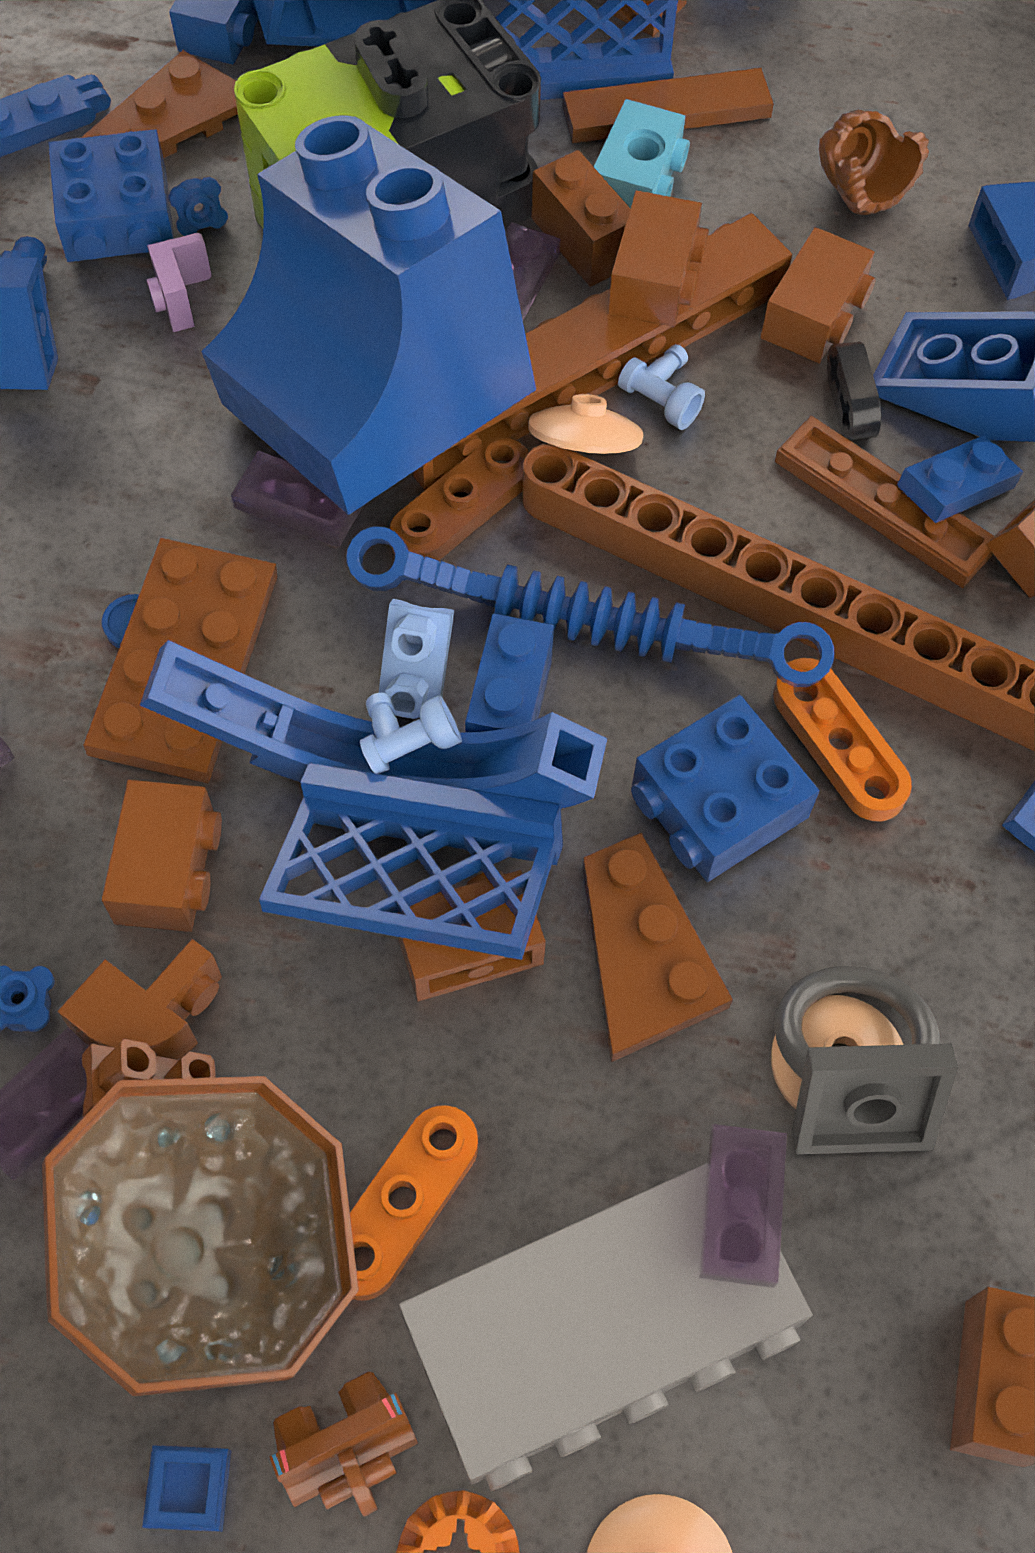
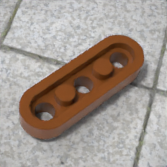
[390,437,529,561]

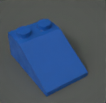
[873,312,1035,442]

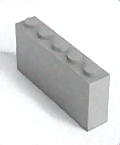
[399,1152,813,1491]

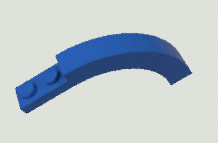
[140,640,608,809]

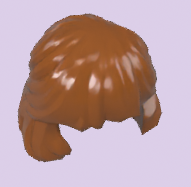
[819,109,929,215]

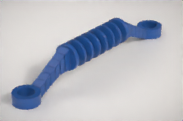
[347,527,834,687]

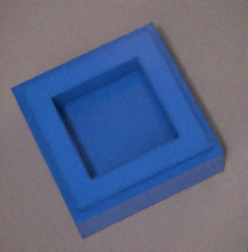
[142,1445,231,1532]

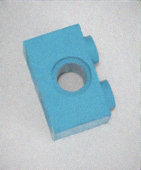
[594,99,690,209]

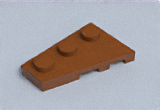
[81,50,238,158]
[582,833,733,1063]

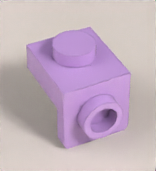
[146,233,211,332]

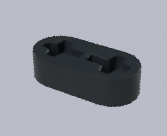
[354,20,429,119]
[827,341,881,440]

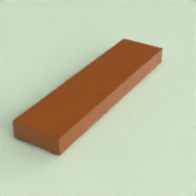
[562,68,774,143]
[774,415,994,589]

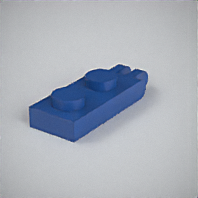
[0,74,111,157]

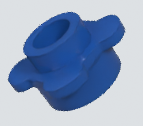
[168,177,228,236]
[0,965,55,1032]

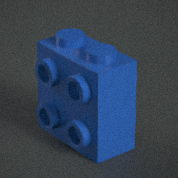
[48,129,174,262]
[631,695,820,883]

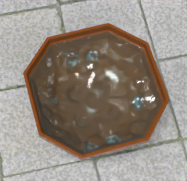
[42,1076,359,1396]

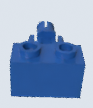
[0,236,58,390]

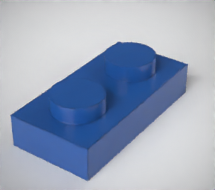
[897,435,1024,523]

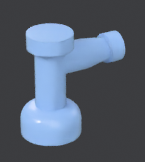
[618,344,705,430]
[360,693,462,774]

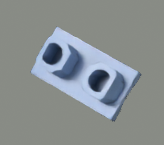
[379,599,454,719]

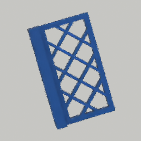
[495,0,678,100]
[259,763,563,960]

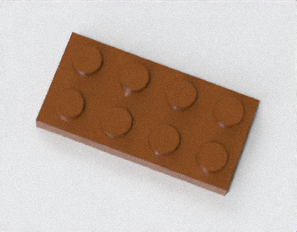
[83,538,278,784]

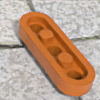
[773,658,912,821]
[350,1105,478,1301]

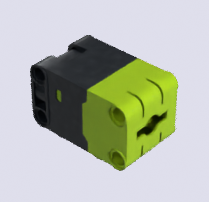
[234,0,541,229]

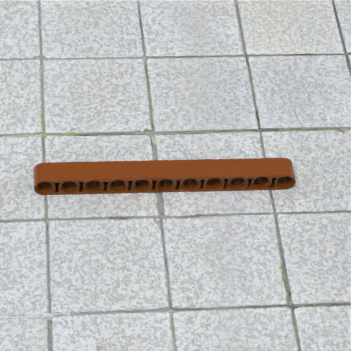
[522,444,1035,751]

